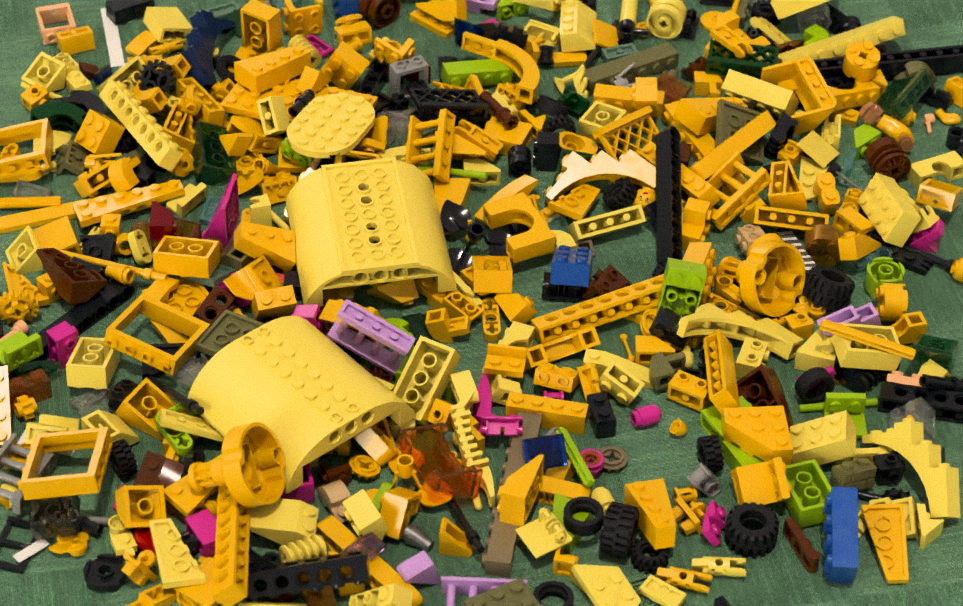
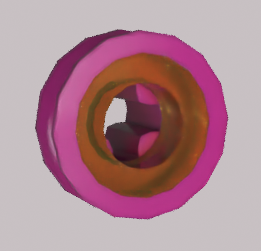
[580,449,604,478]

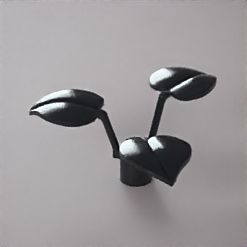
[440,199,513,276]

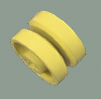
[646,0,687,39]

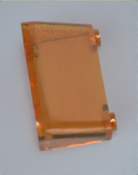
[397,422,483,500]

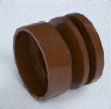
[864,137,911,183]

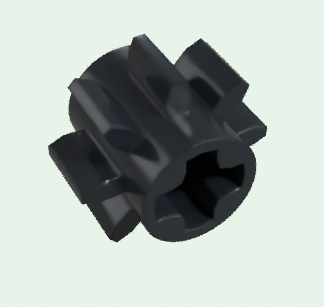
[387,93,409,115]
[180,531,199,557]

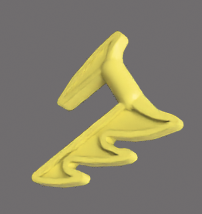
[554,64,589,99]

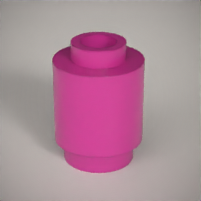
[630,404,662,428]

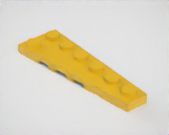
[72,179,185,228]

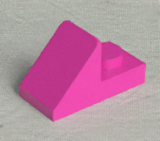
[908,219,945,253]

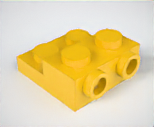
[533,363,580,393]

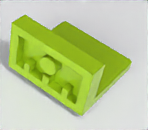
[0,331,44,372]
[823,392,867,439]

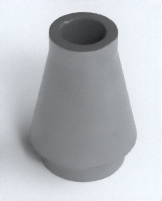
[402,524,434,552]

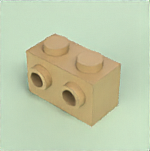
[735,224,765,256]

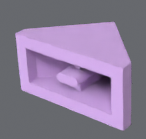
[396,550,440,584]

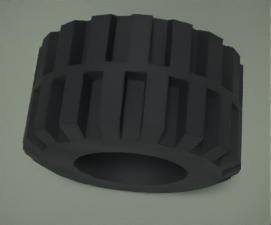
[802,266,855,310]
[600,501,639,559]
[724,502,779,558]

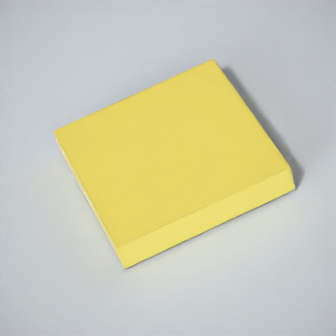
[797,130,840,168]

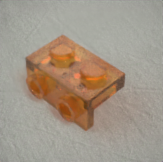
[657,71,692,103]

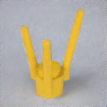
[85,153,122,173]

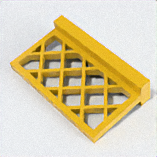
[592,105,659,161]

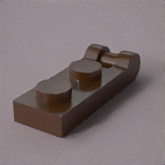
[783,517,821,573]

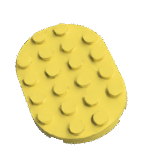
[287,92,375,158]

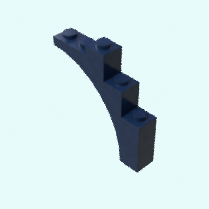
[181,10,237,91]

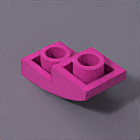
[702,500,727,547]

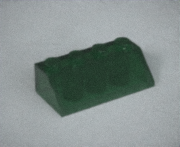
[191,120,237,186]

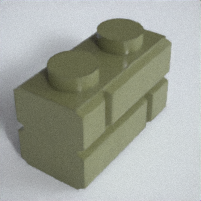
[829,457,877,491]

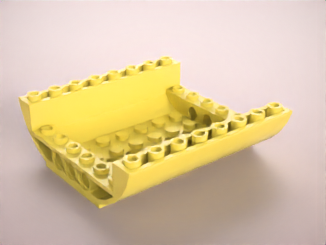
[286,157,457,306]

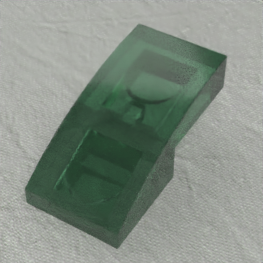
[14,360,62,378]

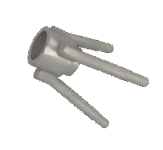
[612,62,636,87]

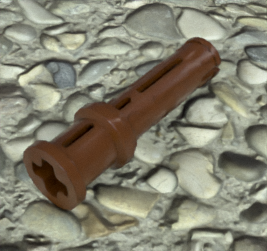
[479,91,519,130]

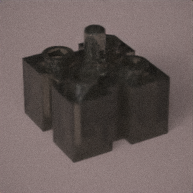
[29,495,80,541]

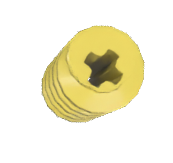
[288,34,322,69]
[279,534,327,563]

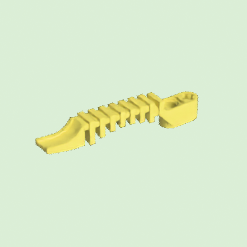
[449,370,495,507]

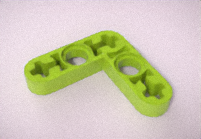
[155,404,202,456]

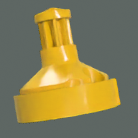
[718,240,806,317]
[188,422,286,508]

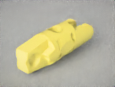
[691,556,746,577]

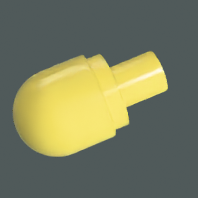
[681,345,694,368]

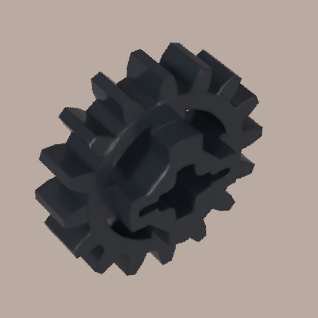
[137,59,176,94]

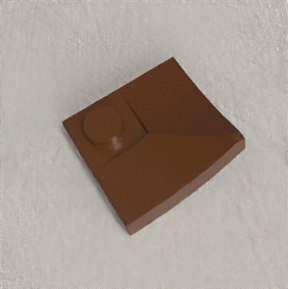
[133,450,184,503]

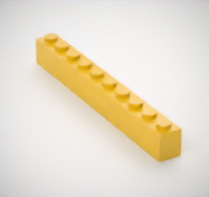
[661,100,766,224]

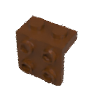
[582,264,633,300]

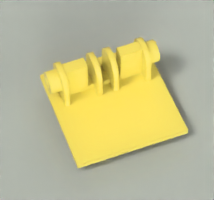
[515,508,573,559]

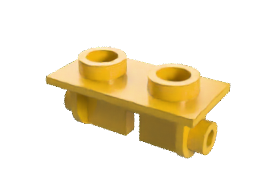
[576,362,603,404]

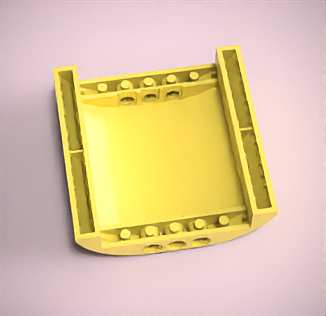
[187,316,416,494]

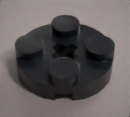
[83,554,127,592]

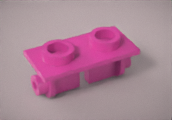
[482,414,523,436]

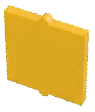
[592,18,619,48]

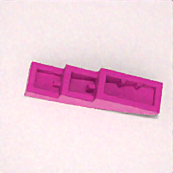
[473,374,492,447]

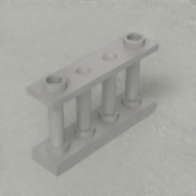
[0,433,58,515]

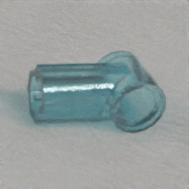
[853,246,892,272]

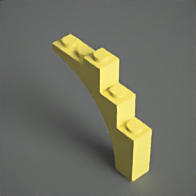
[677,303,804,360]
[862,418,960,519]

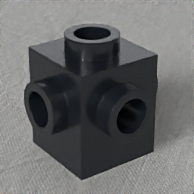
[872,452,905,484]

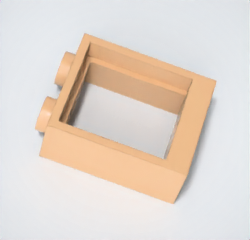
[35,2,76,45]

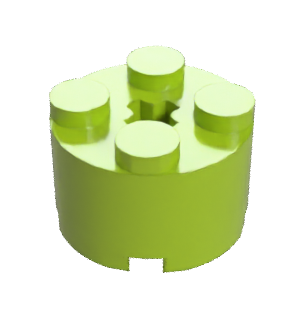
[864,257,905,300]

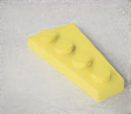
[149,518,206,589]

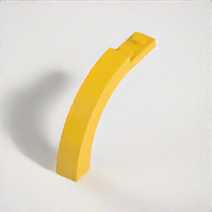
[461,31,540,105]

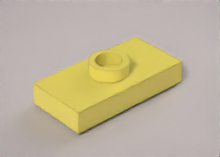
[639,574,687,606]

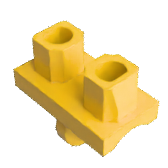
[672,496,706,536]
[121,550,158,588]

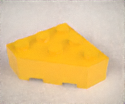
[721,406,793,465]

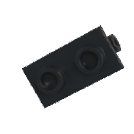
[678,8,700,38]
[915,83,954,110]
[104,379,139,410]

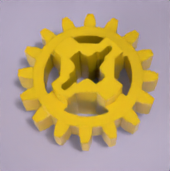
[0,288,39,324]

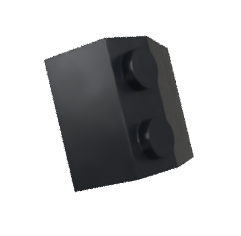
[474,22,529,50]

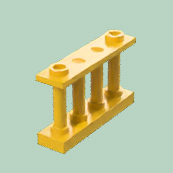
[405,108,456,183]
[686,151,772,231]

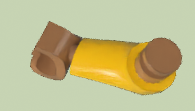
[858,101,914,152]

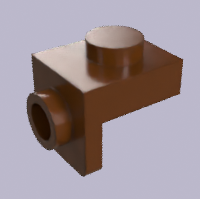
[319,463,352,485]

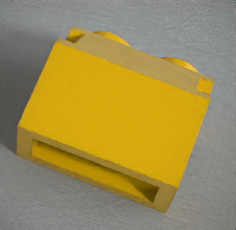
[730,457,791,506]

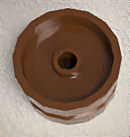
[358,0,401,28]

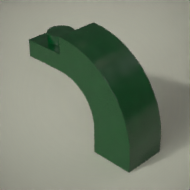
[30,101,87,133]

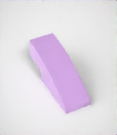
[816,302,881,336]

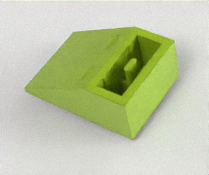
[656,258,707,316]

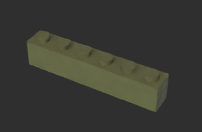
[583,42,679,96]

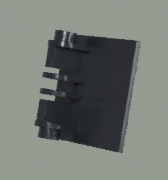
[542,272,581,301]

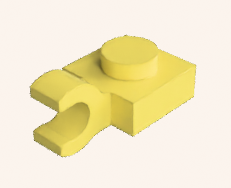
[110,531,137,562]

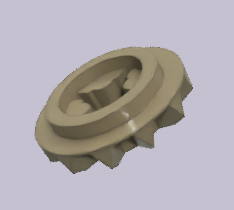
[598,446,628,472]

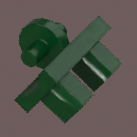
[557,87,591,117]

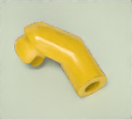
[935,109,961,125]

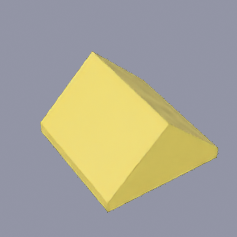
[21,51,67,92]
[5,225,43,275]

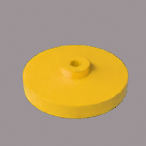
[700,11,722,31]

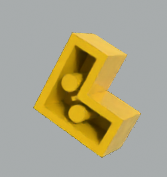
[632,77,657,117]
[682,197,713,250]
[379,486,422,539]

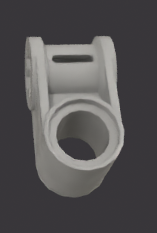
[686,462,722,497]

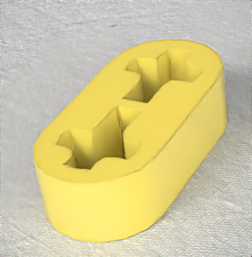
[128,229,152,266]

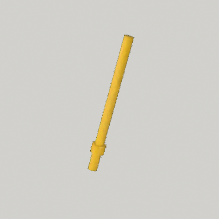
[61,250,168,281]

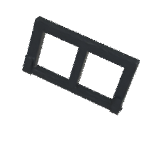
[0,516,44,574]

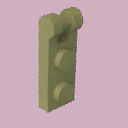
[736,0,753,29]

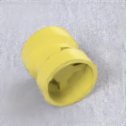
[108,514,130,536]

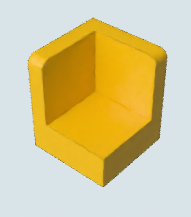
[553,546,579,577]

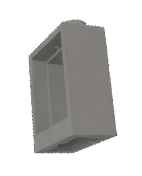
[389,55,429,103]

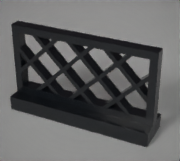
[408,88,490,122]

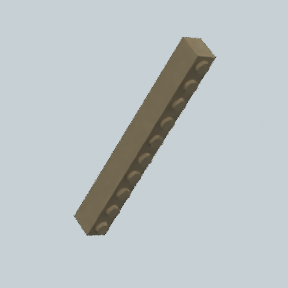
[481,411,542,578]

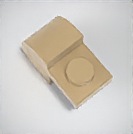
[316,480,351,523]

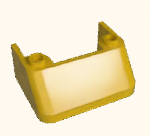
[760,57,836,136]

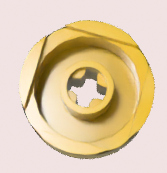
[842,41,881,82]
[874,283,908,322]

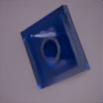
[522,433,568,469]

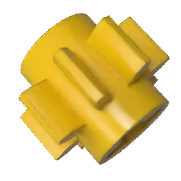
[13,395,38,420]

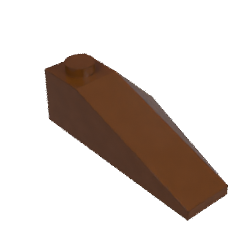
[36,248,107,305]
[737,364,794,432]

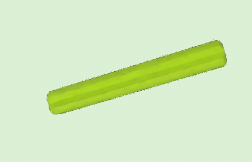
[555,427,595,488]

